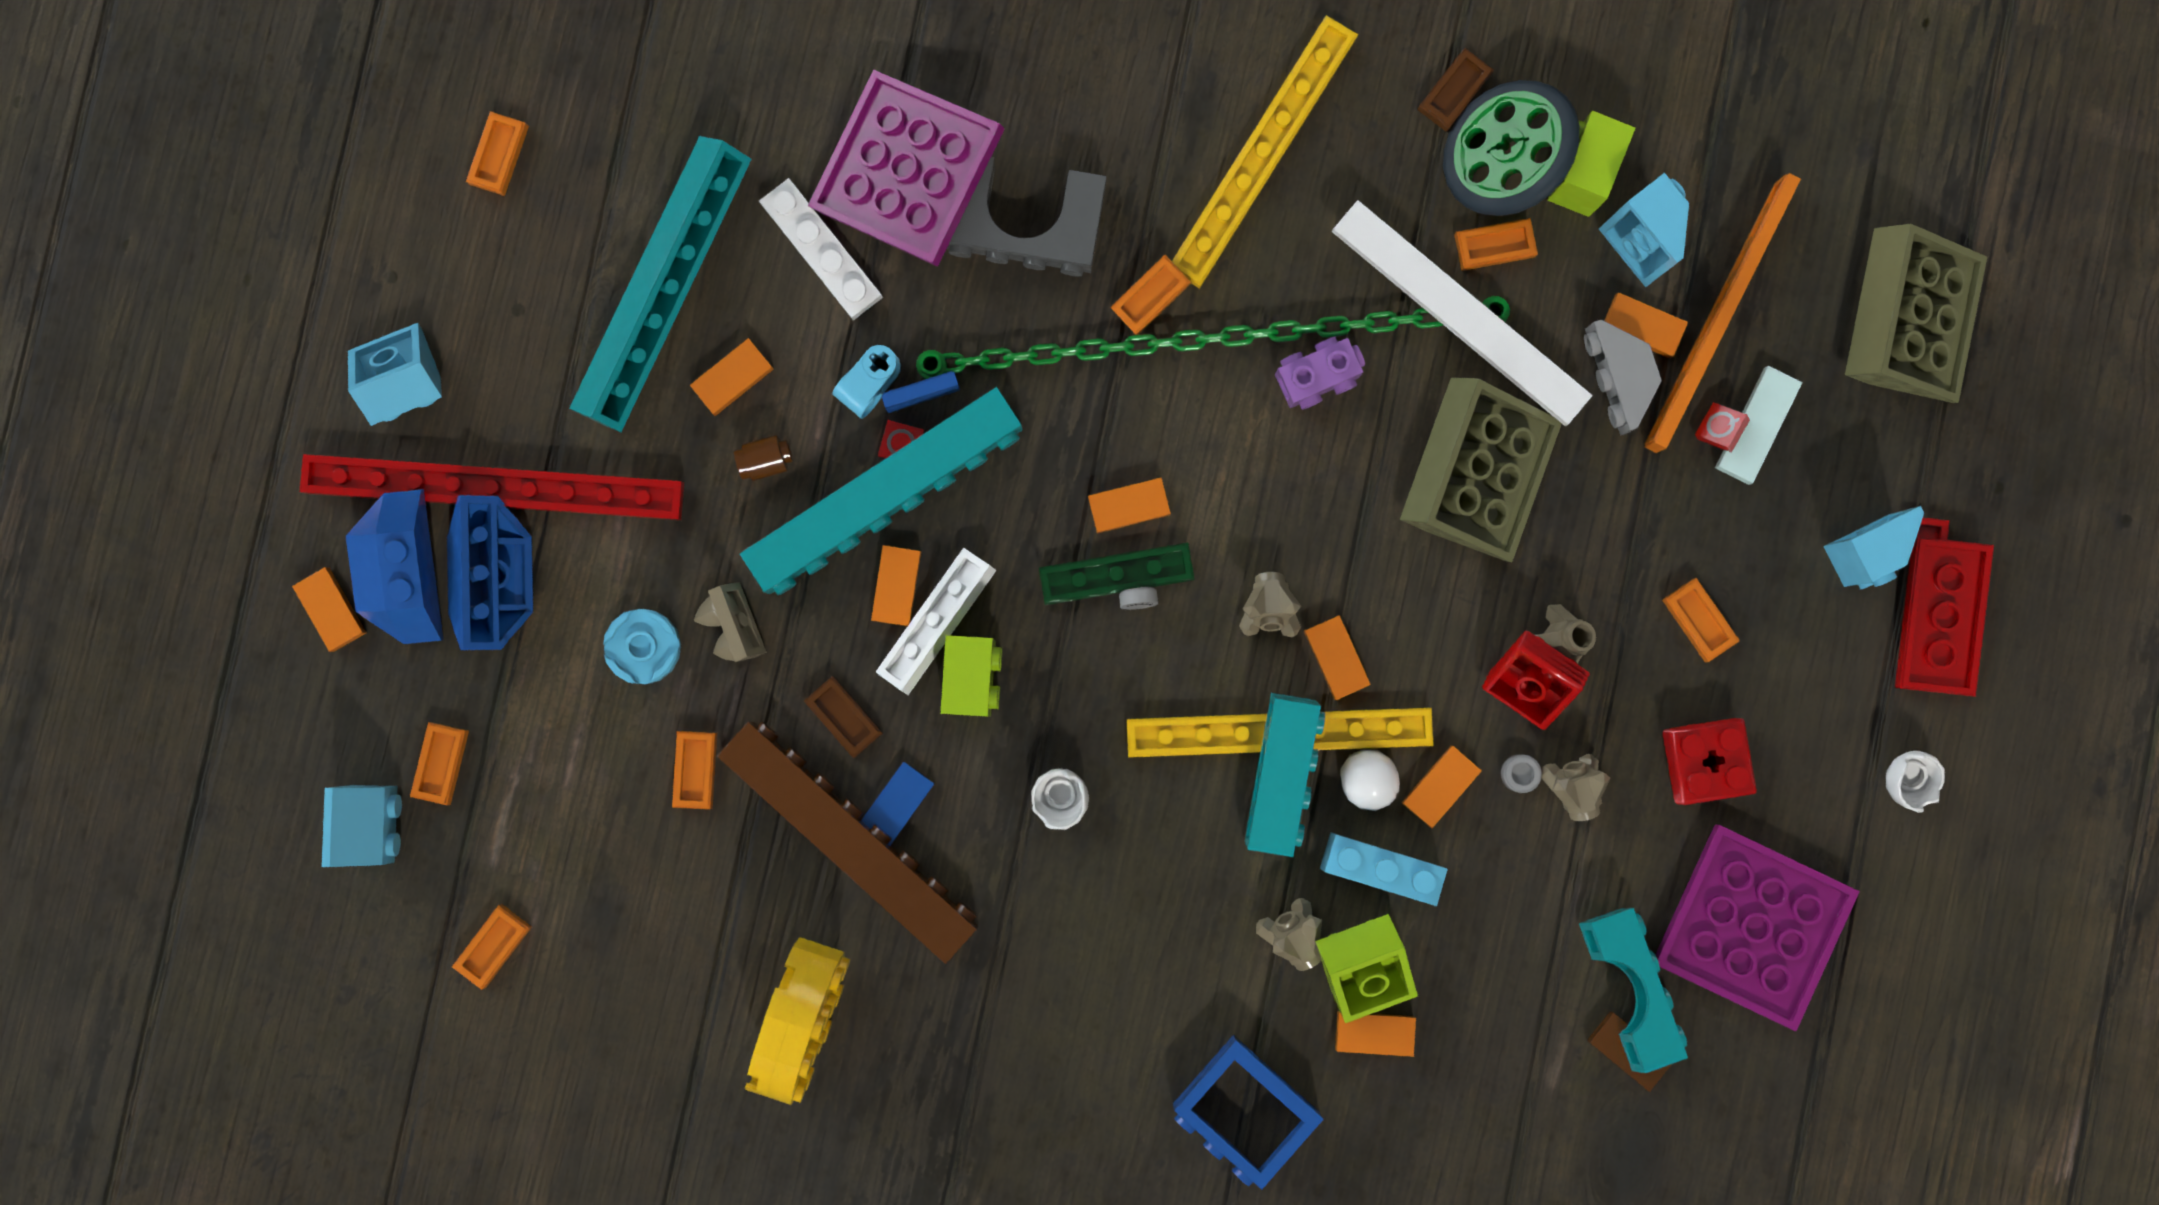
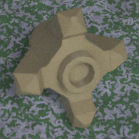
[1239,572,1301,637]
[1535,604,1596,664]
[1541,754,1610,821]
[1256,898,1322,971]

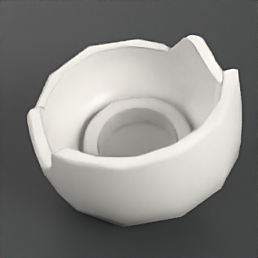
[1340,749,1400,811]
[1886,751,1945,812]
[1031,768,1089,830]

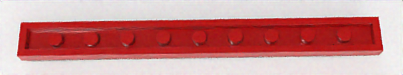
[299,454,684,520]

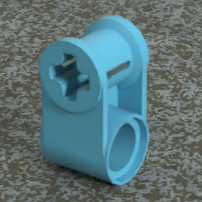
[832,345,901,419]

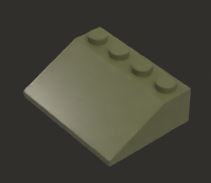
[1845,224,1987,403]
[1400,378,1562,562]

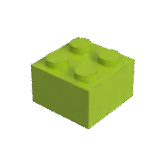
[1547,111,1635,217]
[941,635,1002,717]
[1315,914,1418,1023]

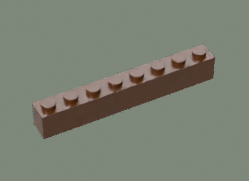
[717,721,978,964]

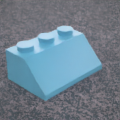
[1599,173,1689,287]

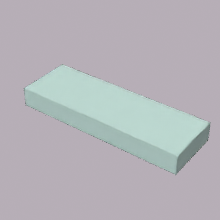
[1715,366,1802,485]

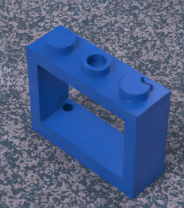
[1173,1035,1323,1190]

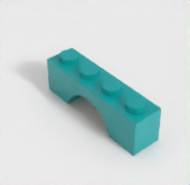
[1579,908,1688,1073]

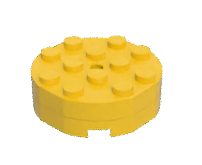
[745,937,850,1105]

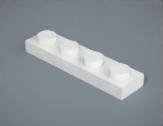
[759,178,883,321]
[876,548,996,695]

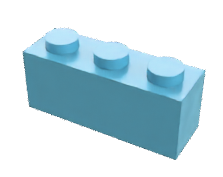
[1320,832,1448,906]

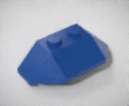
[346,489,444,644]
[447,495,533,650]

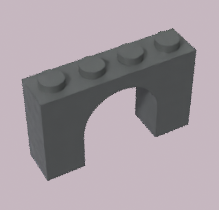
[947,157,1106,276]

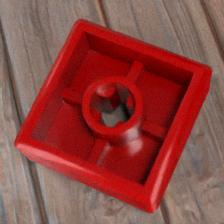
[1482,631,1590,730]
[1662,718,1757,805]

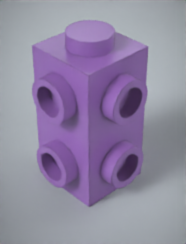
[1275,337,1365,410]

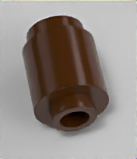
[734,435,793,481]

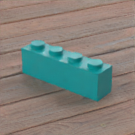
[1244,693,1325,857]

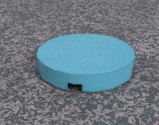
[603,609,681,684]

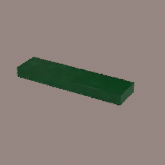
[1039,542,1195,606]

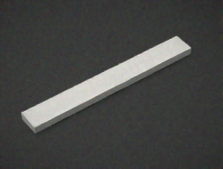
[1332,200,1593,426]

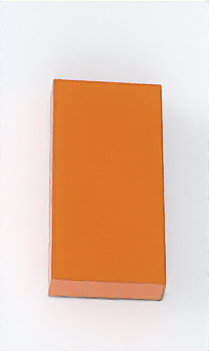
[466,111,529,196]
[1455,218,1538,271]
[1110,255,1192,335]
[1604,292,1688,358]
[690,338,774,416]
[1088,478,1171,534]
[871,545,921,626]
[292,567,367,652]
[1662,578,1740,662]
[1304,615,1371,700]
[410,722,469,805]
[672,731,717,809]
[1401,745,1482,828]
[452,904,532,990]
[1335,1011,1416,1057]

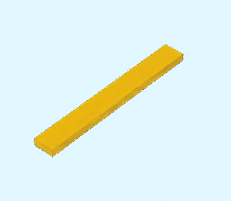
[1172,15,1358,289]
[1127,708,1433,757]

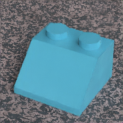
[348,323,442,426]
[1823,506,1924,589]
[322,785,402,867]

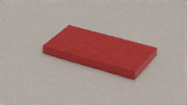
[1895,537,1994,697]

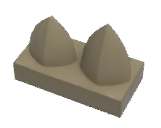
[694,582,767,662]

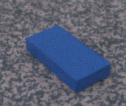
[881,371,960,413]
[861,762,935,846]

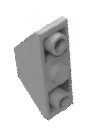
[1584,320,1662,436]

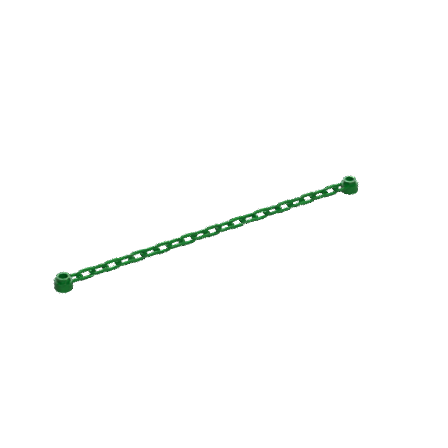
[916,296,1510,380]

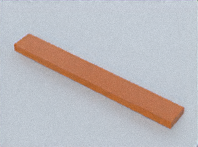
[1644,173,1801,453]

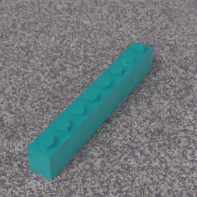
[569,136,752,432]
[740,387,1023,596]

